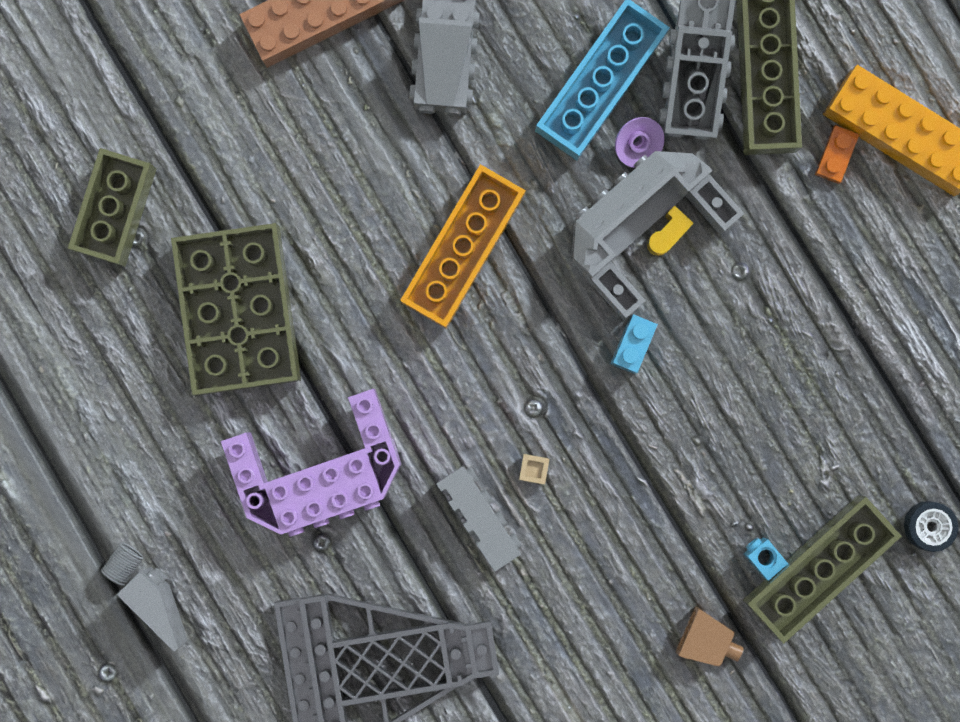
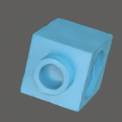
[744,537,788,581]

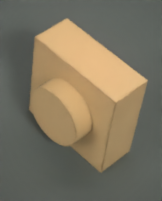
[519,454,550,484]

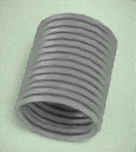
[101,542,144,586]

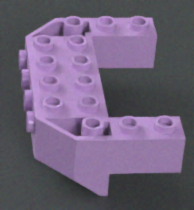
[221,389,401,537]

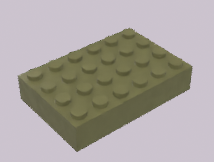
[171,223,301,396]

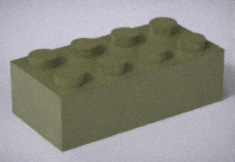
[68,148,157,267]

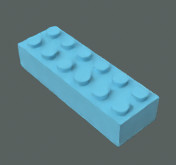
[535,0,670,161]

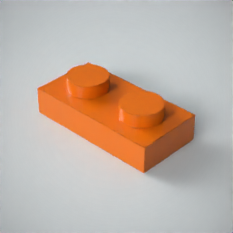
[815,125,859,184]

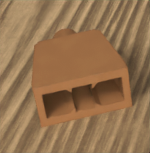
[675,606,743,666]

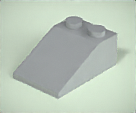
[117,567,188,652]

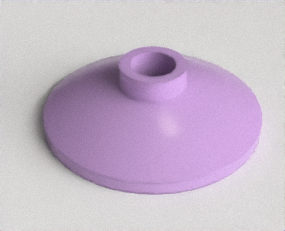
[615,117,664,168]

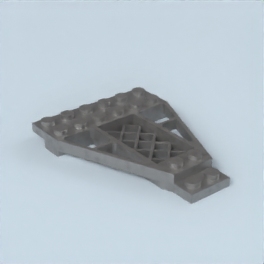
[274,593,499,722]

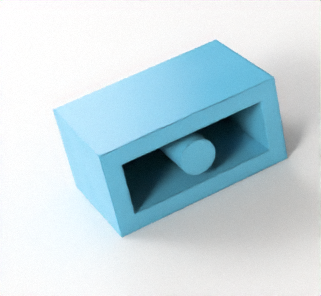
[611,314,658,374]

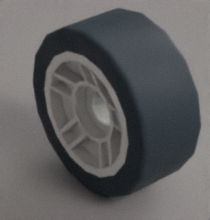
[904,501,959,552]

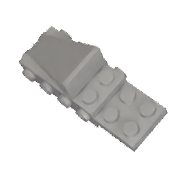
[409,0,480,116]
[659,0,735,140]

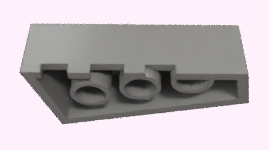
[436,465,522,571]

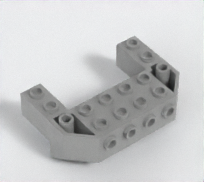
[571,151,745,320]

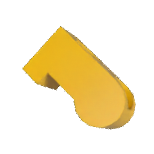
[647,205,693,256]

